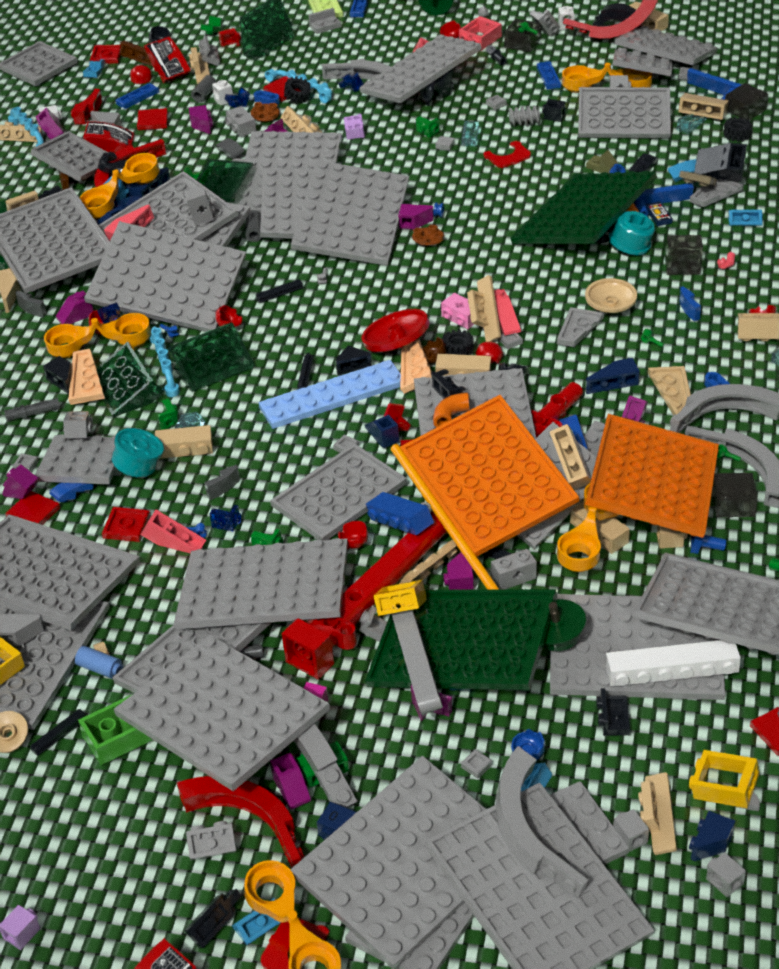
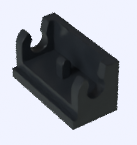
[431,369,466,399]

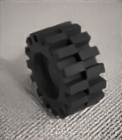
[284,76,311,104]
[723,117,752,142]
[442,329,474,355]

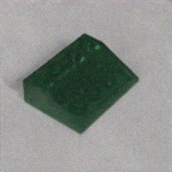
[239,0,293,60]
[196,159,254,202]
[168,322,255,392]
[96,341,165,417]

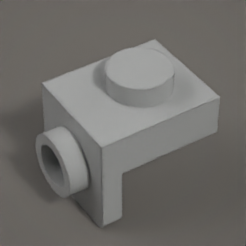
[359,606,387,642]

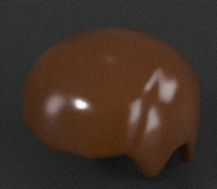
[423,337,446,364]

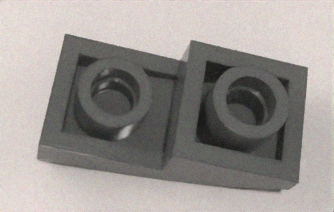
[216,138,245,159]
[16,291,47,318]
[205,465,240,500]

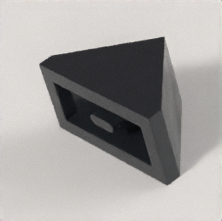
[335,345,371,375]

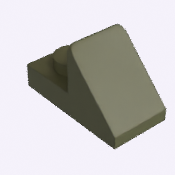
[586,150,618,173]

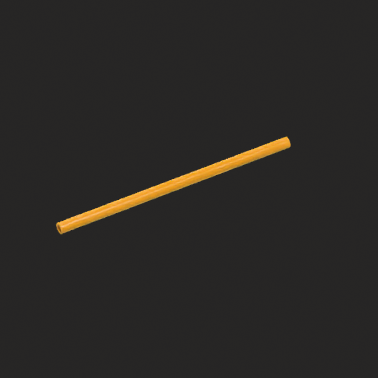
[391,444,499,589]

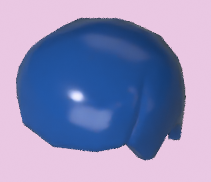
[511,729,545,761]

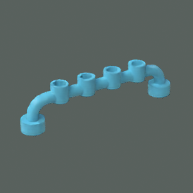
[265,69,333,103]
[8,107,44,146]
[149,326,180,397]

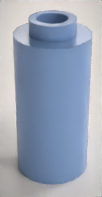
[75,646,123,679]

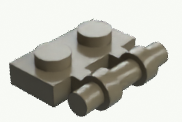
[679,171,717,187]

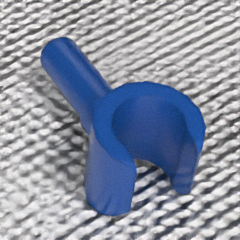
[160,324,179,338]
[186,523,207,538]

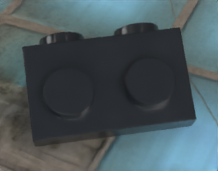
[596,688,630,736]

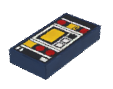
[645,201,673,226]

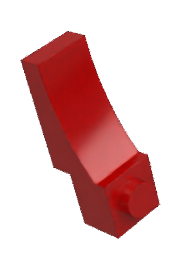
[71,89,103,124]

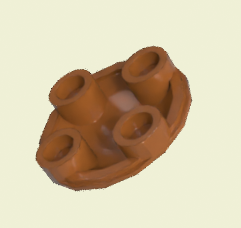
[250,102,280,121]
[412,225,445,245]

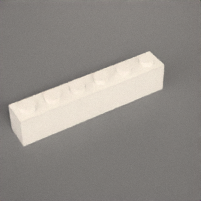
[605,640,741,687]

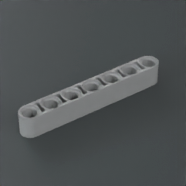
[391,609,443,715]

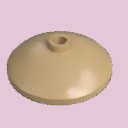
[585,278,637,313]

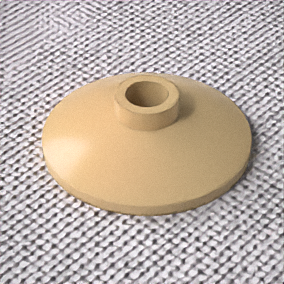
[0,711,28,753]

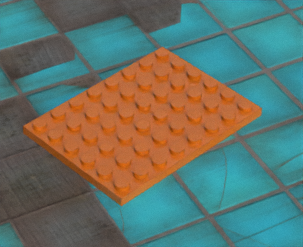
[400,395,580,556]
[585,414,719,538]

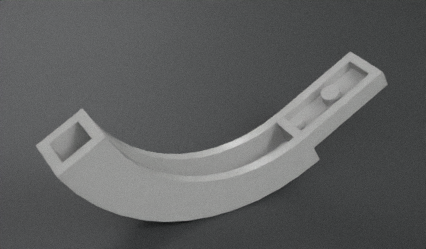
[322,60,409,100]
[670,384,779,433]
[685,426,779,508]
[294,723,357,808]
[495,746,588,898]

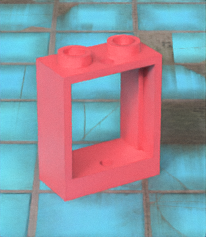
[459,16,502,50]

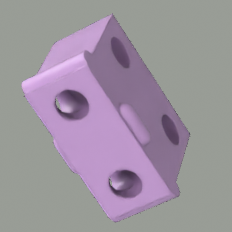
[344,114,365,140]

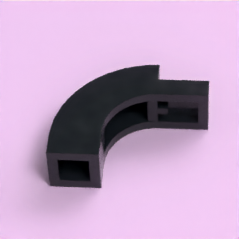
[592,3,643,29]

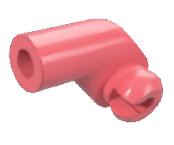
[717,252,735,269]

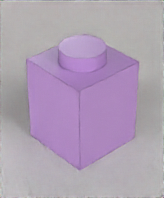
[0,905,40,950]

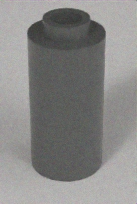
[191,75,217,102]
[246,210,262,242]

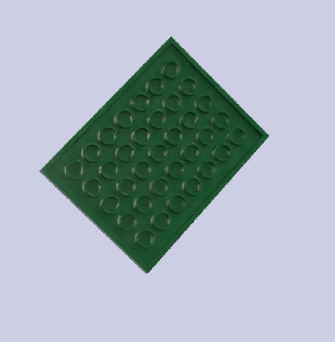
[510,171,657,244]
[365,589,557,690]

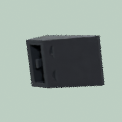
[694,143,747,182]

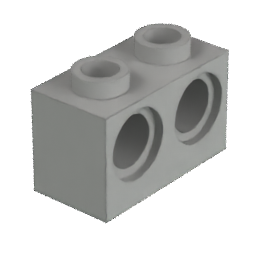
[63,411,93,438]

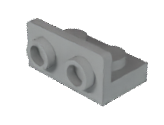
[309,8,341,34]
[529,10,560,37]
[198,36,220,66]
[186,821,236,861]

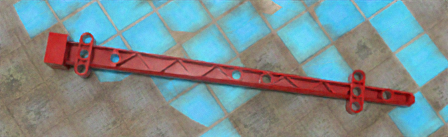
[282,382,583,680]

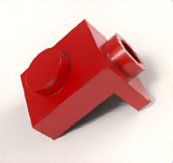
[218,28,241,47]
[384,403,410,432]

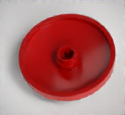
[361,309,430,352]

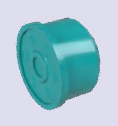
[608,211,655,255]
[111,428,164,477]

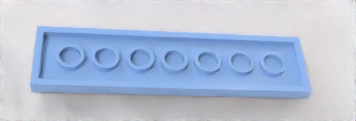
[259,360,401,429]

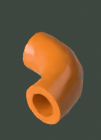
[433,392,469,428]

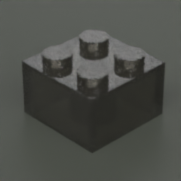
[504,19,541,52]
[725,83,769,120]
[665,235,703,275]
[712,473,757,517]

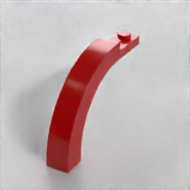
[563,0,658,40]
[94,139,166,201]
[177,776,304,869]

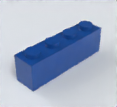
[366,492,434,535]

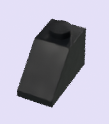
[43,356,72,394]

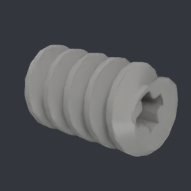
[509,106,540,127]

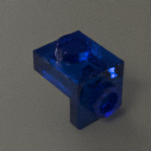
[338,73,364,92]
[224,88,250,108]
[97,302,120,324]
[209,505,242,531]

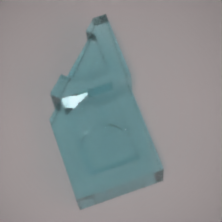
[174,412,206,429]

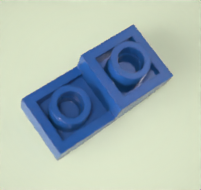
[679,286,701,322]
[49,483,93,502]

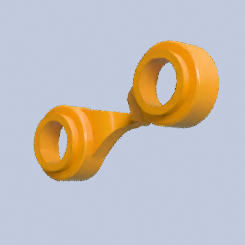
[562,63,652,93]
[80,153,160,219]
[44,313,151,358]
[557,483,619,572]
[244,860,341,969]

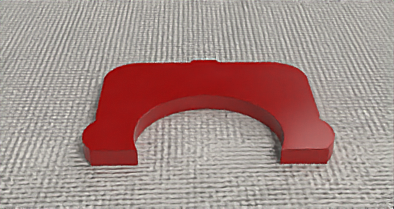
[483,141,531,168]
[260,918,329,969]

